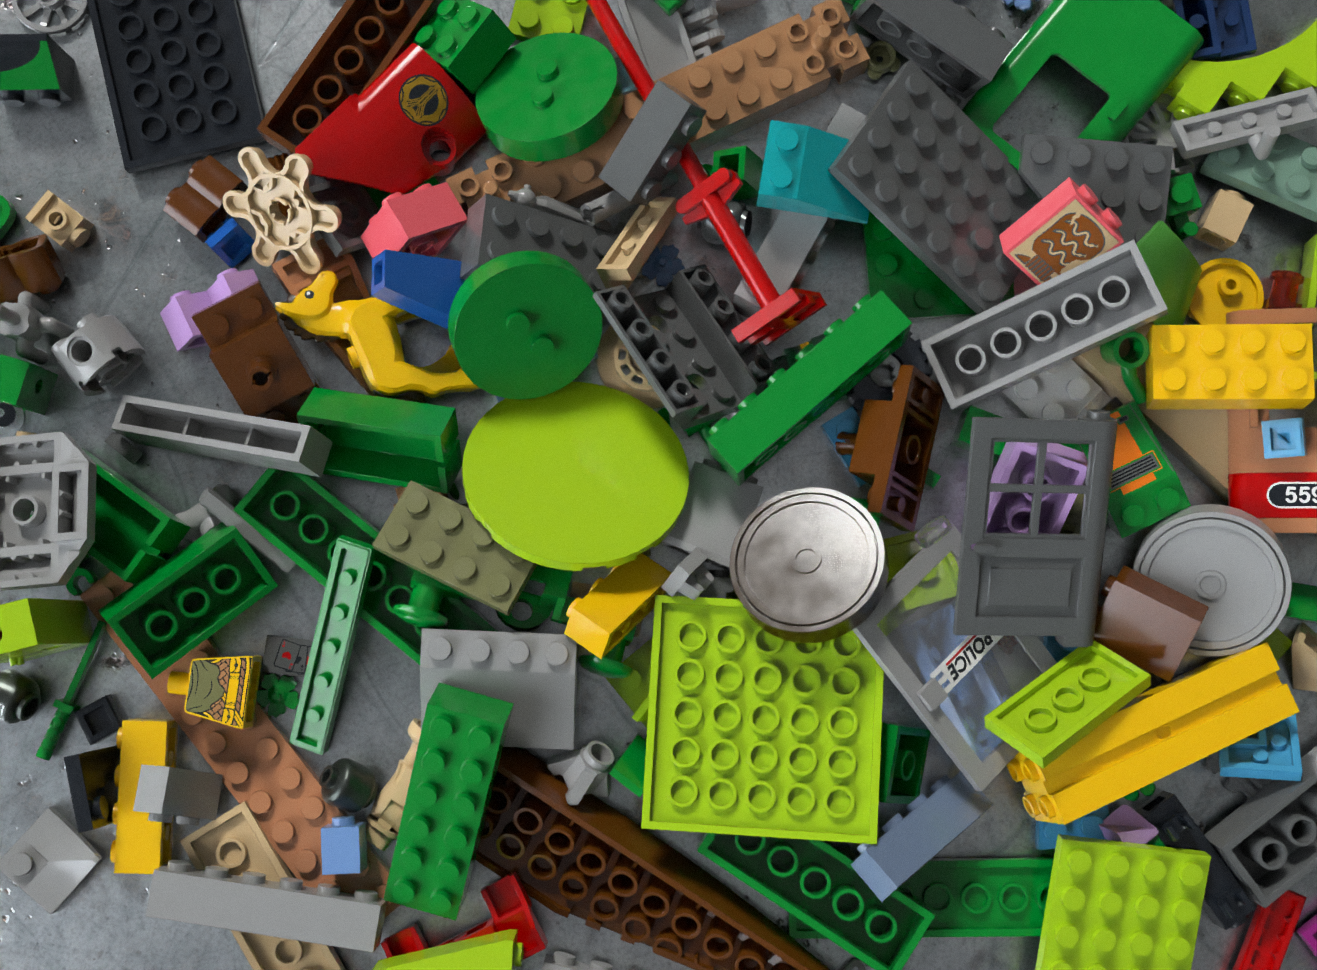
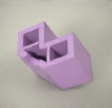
[160,268,258,352]

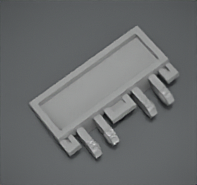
[617,0,726,81]

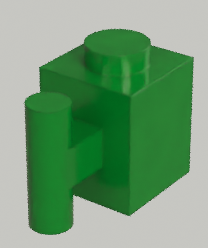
[1165,172,1203,243]

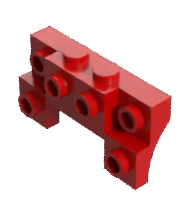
[380,871,548,960]

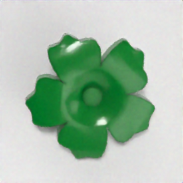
[256,673,299,718]

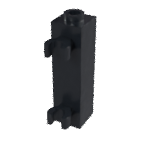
[1135,791,1256,930]

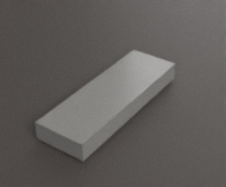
[199,486,296,573]

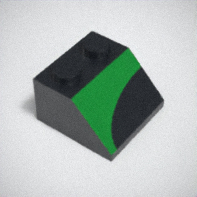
[0,34,74,107]

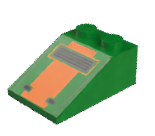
[1074,400,1191,539]

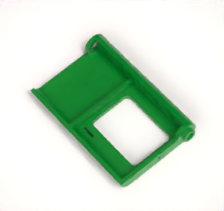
[962,0,1204,171]

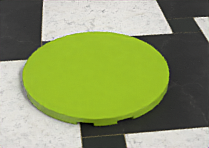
[462,382,689,571]

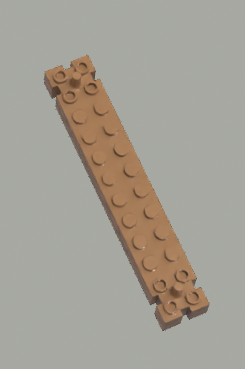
[445,0,870,223]

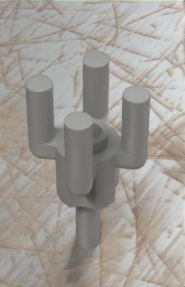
[0,291,74,365]

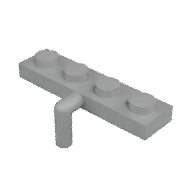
[1170,87,1317,160]

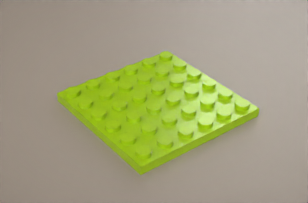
[641,595,886,844]

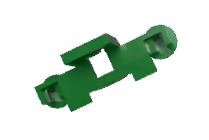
[393,564,636,679]

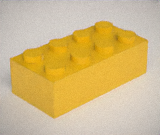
[1145,323,1315,409]

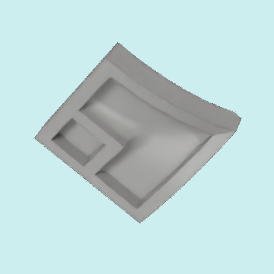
[0,806,102,915]

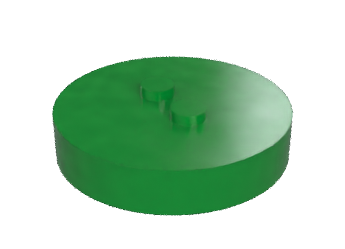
[475,33,624,162]
[448,250,602,399]

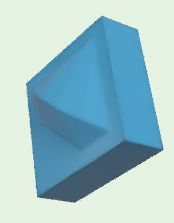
[1261,417,1307,459]

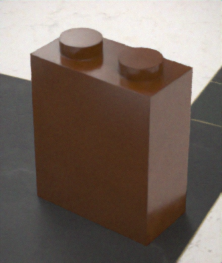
[1094,566,1209,682]

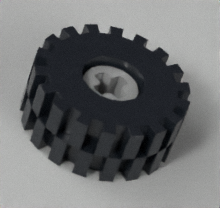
[843,331,933,412]

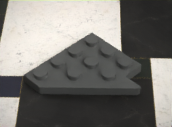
[1018,134,1173,247]

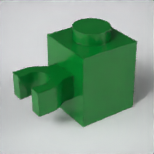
[702,145,763,200]

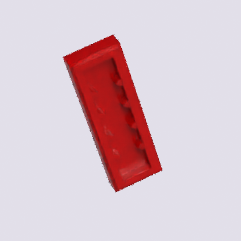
[1233,890,1307,970]

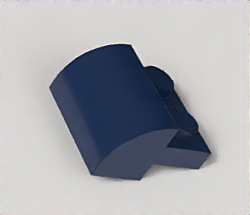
[1172,0,1257,62]

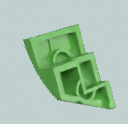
[1136,221,1202,325]

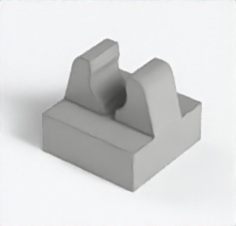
[661,547,714,600]

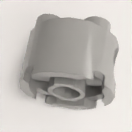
[51,313,145,396]

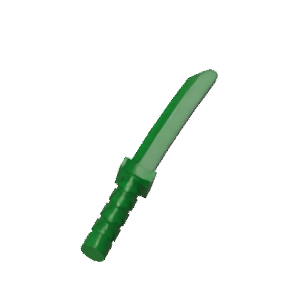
[36,620,107,761]

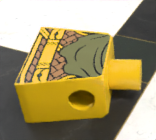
[167,655,262,729]

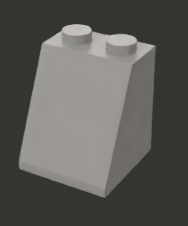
[663,458,764,570]

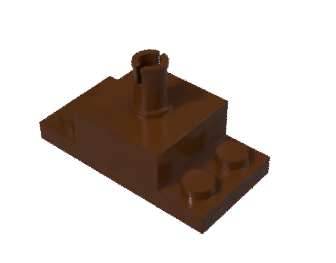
[191,280,322,424]
[835,365,945,532]

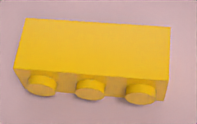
[564,553,671,659]

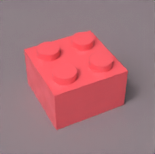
[361,182,467,258]

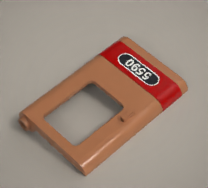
[1226,308,1317,533]

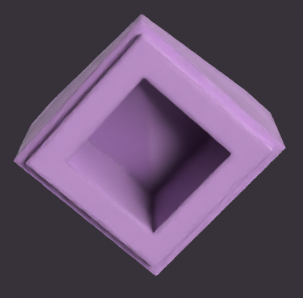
[1098,804,1159,844]

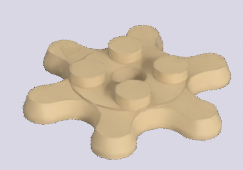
[222,146,343,274]

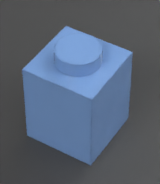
[321,816,368,875]

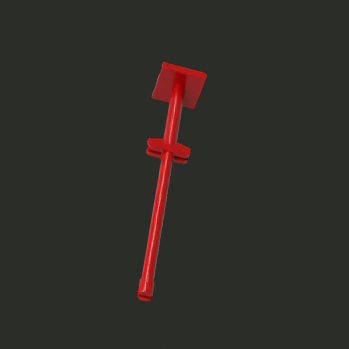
[586,0,827,346]

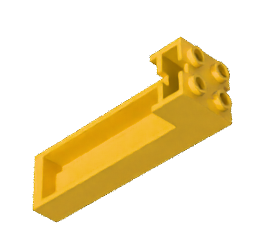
[1007,642,1300,825]

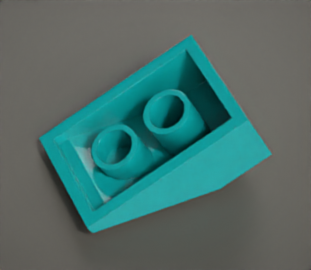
[756,120,869,224]

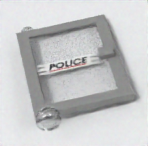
[853,515,1057,791]

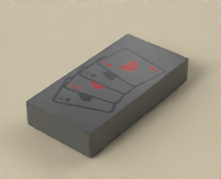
[261,635,313,677]

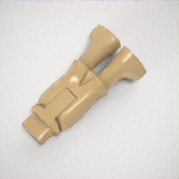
[366,718,421,851]

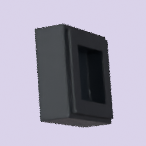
[74,694,124,745]

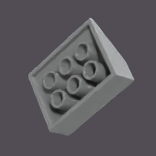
[420,628,579,750]

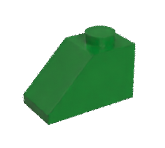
[609,732,647,798]

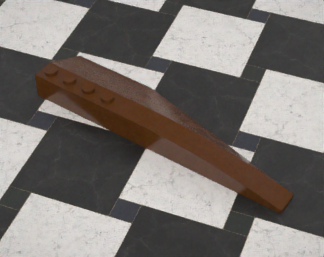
[475,747,830,970]

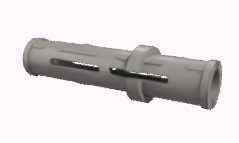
[580,168,678,227]

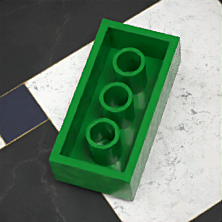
[98,522,278,679]

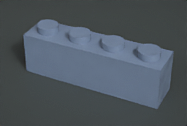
[851,771,993,902]

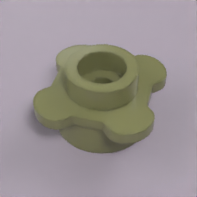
[865,40,900,80]

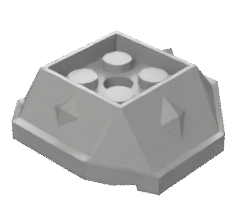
[0,431,97,591]

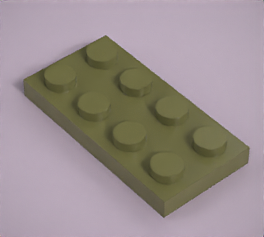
[372,480,537,616]

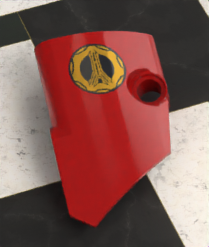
[295,43,486,195]

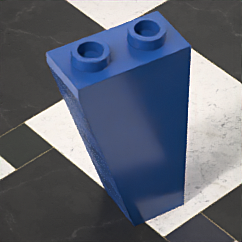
[371,249,465,329]

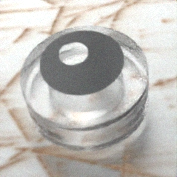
[0,401,29,437]

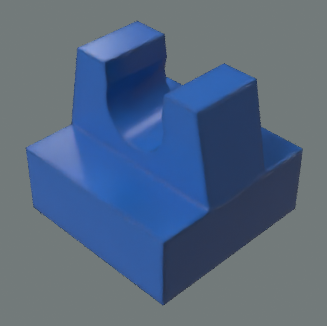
[205,218,255,268]

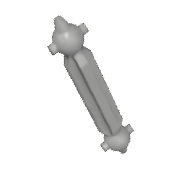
[507,184,625,235]

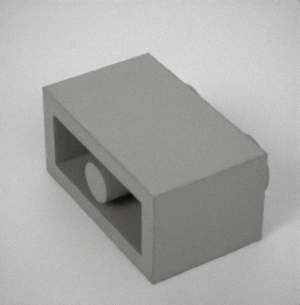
[133,764,223,826]

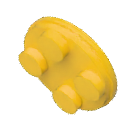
[1187,258,1264,325]

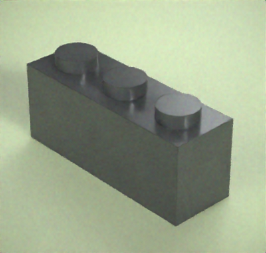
[598,80,707,206]

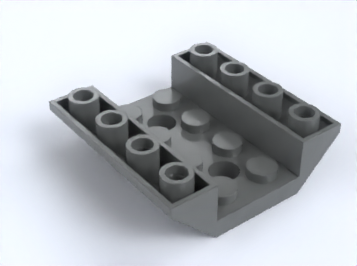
[592,264,777,430]

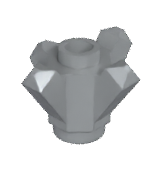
[547,741,614,805]

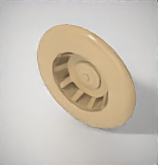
[597,325,691,409]

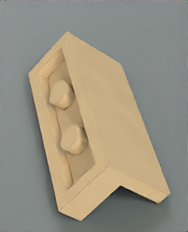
[596,197,678,290]

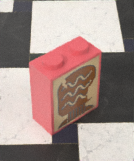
[999,177,1124,285]

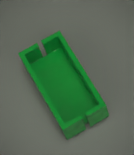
[297,387,462,494]
[32,447,191,584]

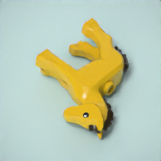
[275,271,480,404]

